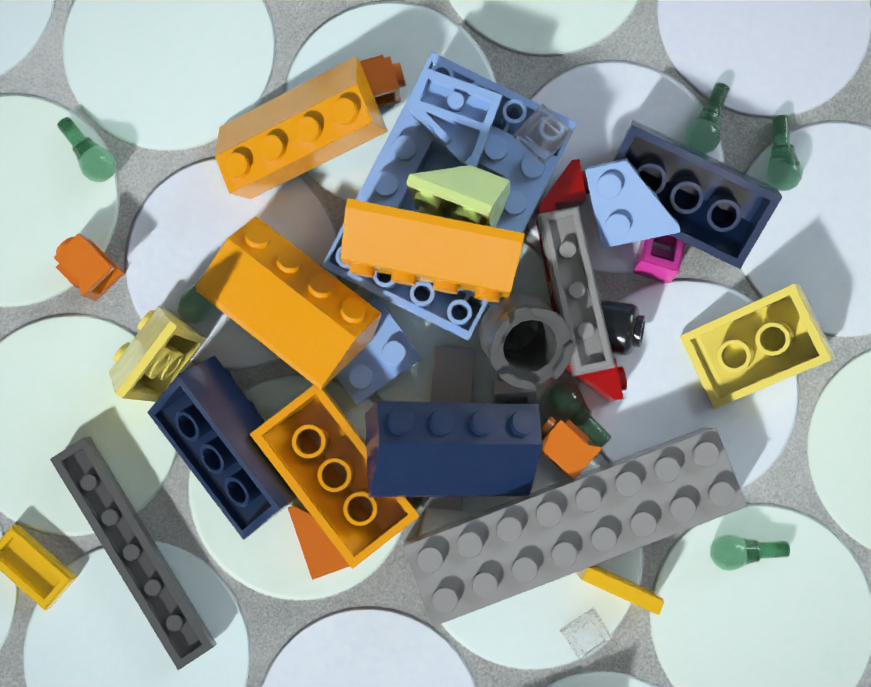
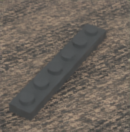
[50,437,217,670]

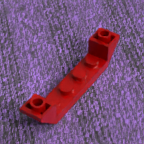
[535,159,627,401]

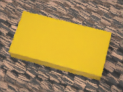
[0,524,77,611]
[576,565,665,615]

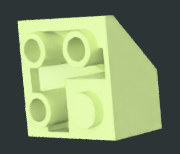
[406,165,510,228]

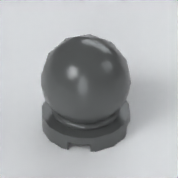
[479,292,574,389]

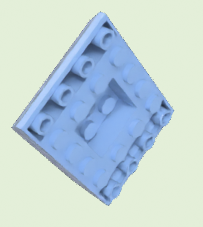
[321,52,577,341]

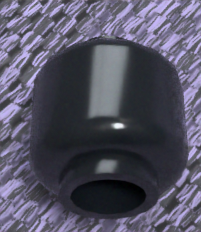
[601,300,645,355]

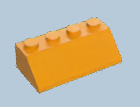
[215,56,388,199]
[340,198,525,302]
[196,216,382,390]
[250,385,420,569]

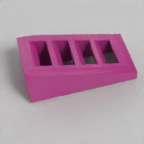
[633,235,685,283]

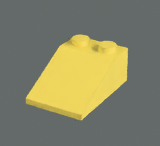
[680,284,835,409]
[109,306,207,402]

